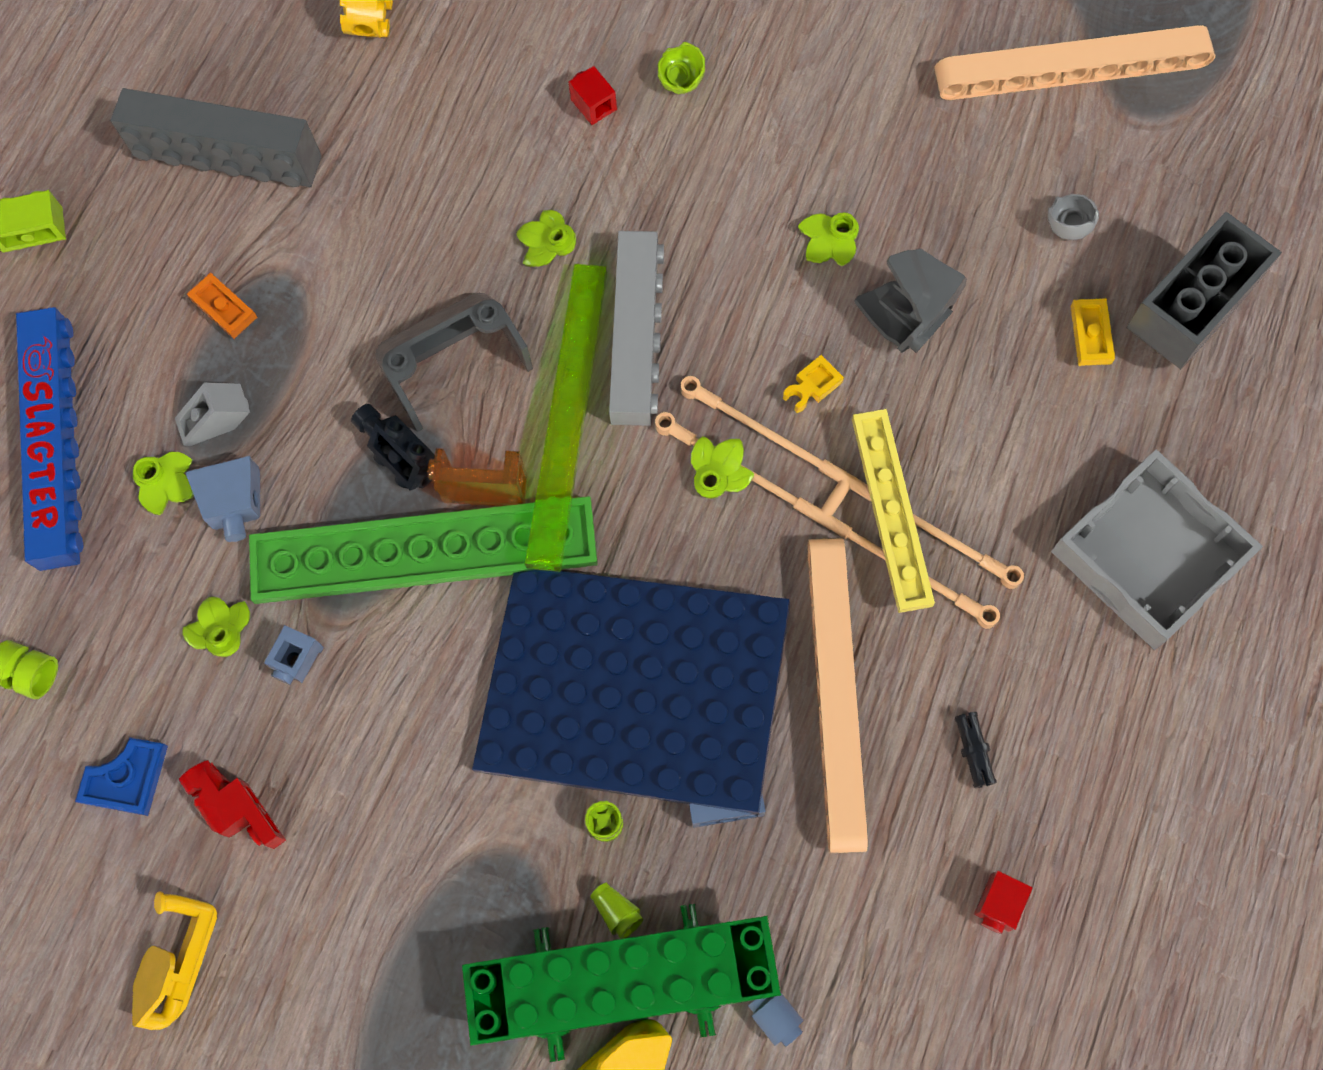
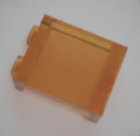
[428,448,527,506]

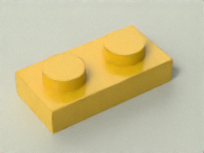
[1070,298,1115,366]

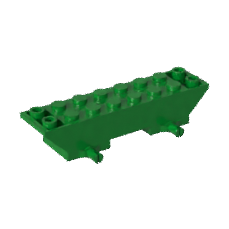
[462,904,781,1062]

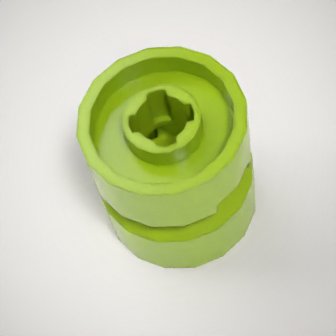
[0,640,58,699]

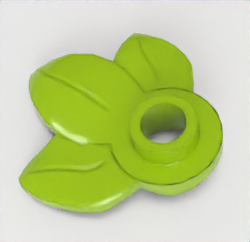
[516,210,576,267]
[798,212,859,266]
[691,436,754,499]
[133,452,194,515]
[182,597,250,657]

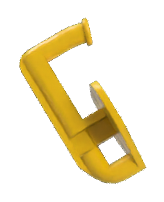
[132,891,217,1030]
[577,1019,672,1070]

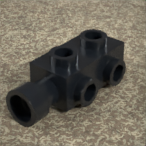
[351,404,439,491]

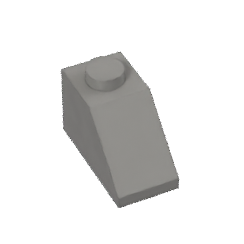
[175,382,250,446]

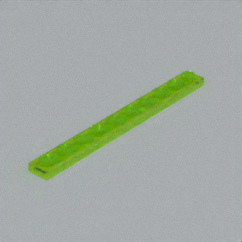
[525,264,607,572]

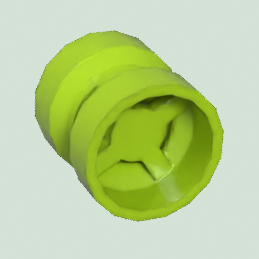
[585,801,623,842]

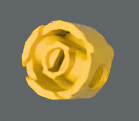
[340,0,393,38]

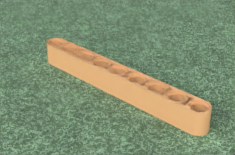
[934,25,1215,100]
[807,538,868,853]

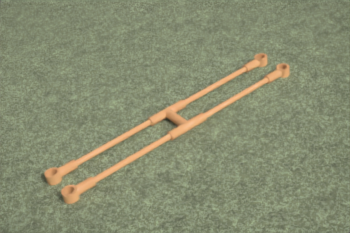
[655,376,1024,629]

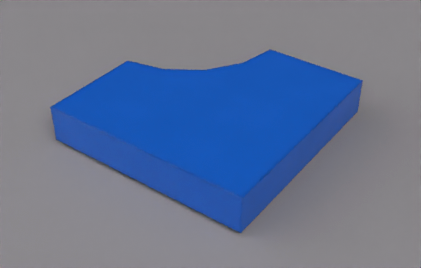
[75,738,168,816]

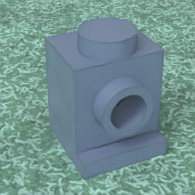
[264,625,324,685]

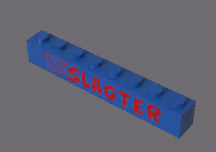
[16,307,84,571]

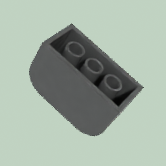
[1126,212,1282,370]

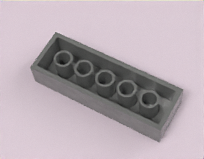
[110,88,322,187]

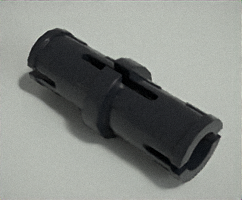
[955,712,997,788]

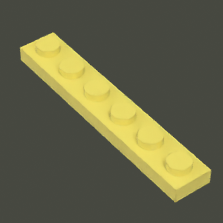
[852,409,935,613]

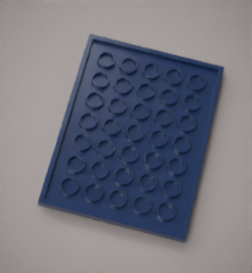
[472,569,790,815]

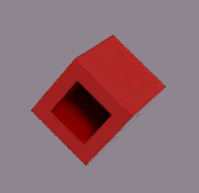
[568,66,617,125]
[974,871,1033,934]

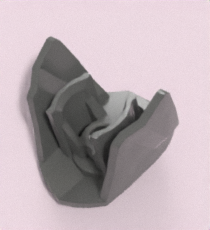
[854,249,967,353]

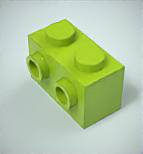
[0,190,66,253]

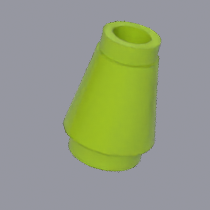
[590,882,643,939]

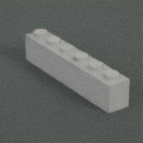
[609,231,664,426]

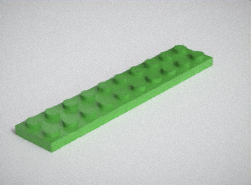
[249,496,598,604]

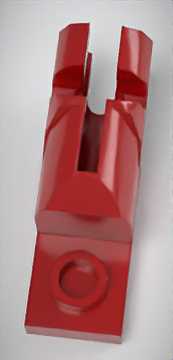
[179,760,286,849]

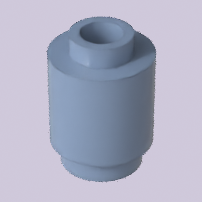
[748,993,804,1047]

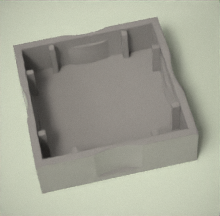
[1051,449,1263,650]

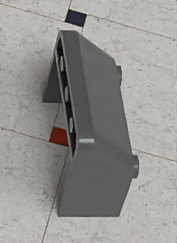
[375,293,533,432]

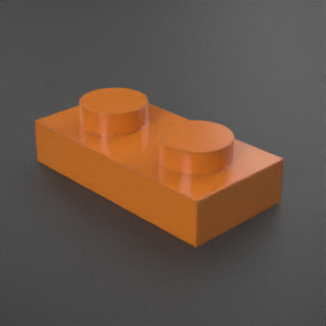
[187,272,258,339]

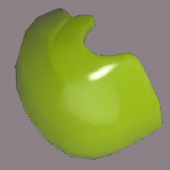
[657,42,705,94]

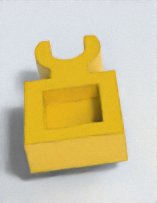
[783,355,844,413]

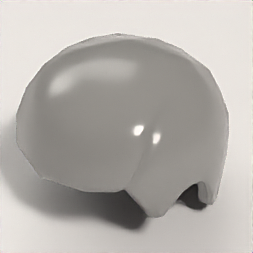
[1048,194,1099,241]

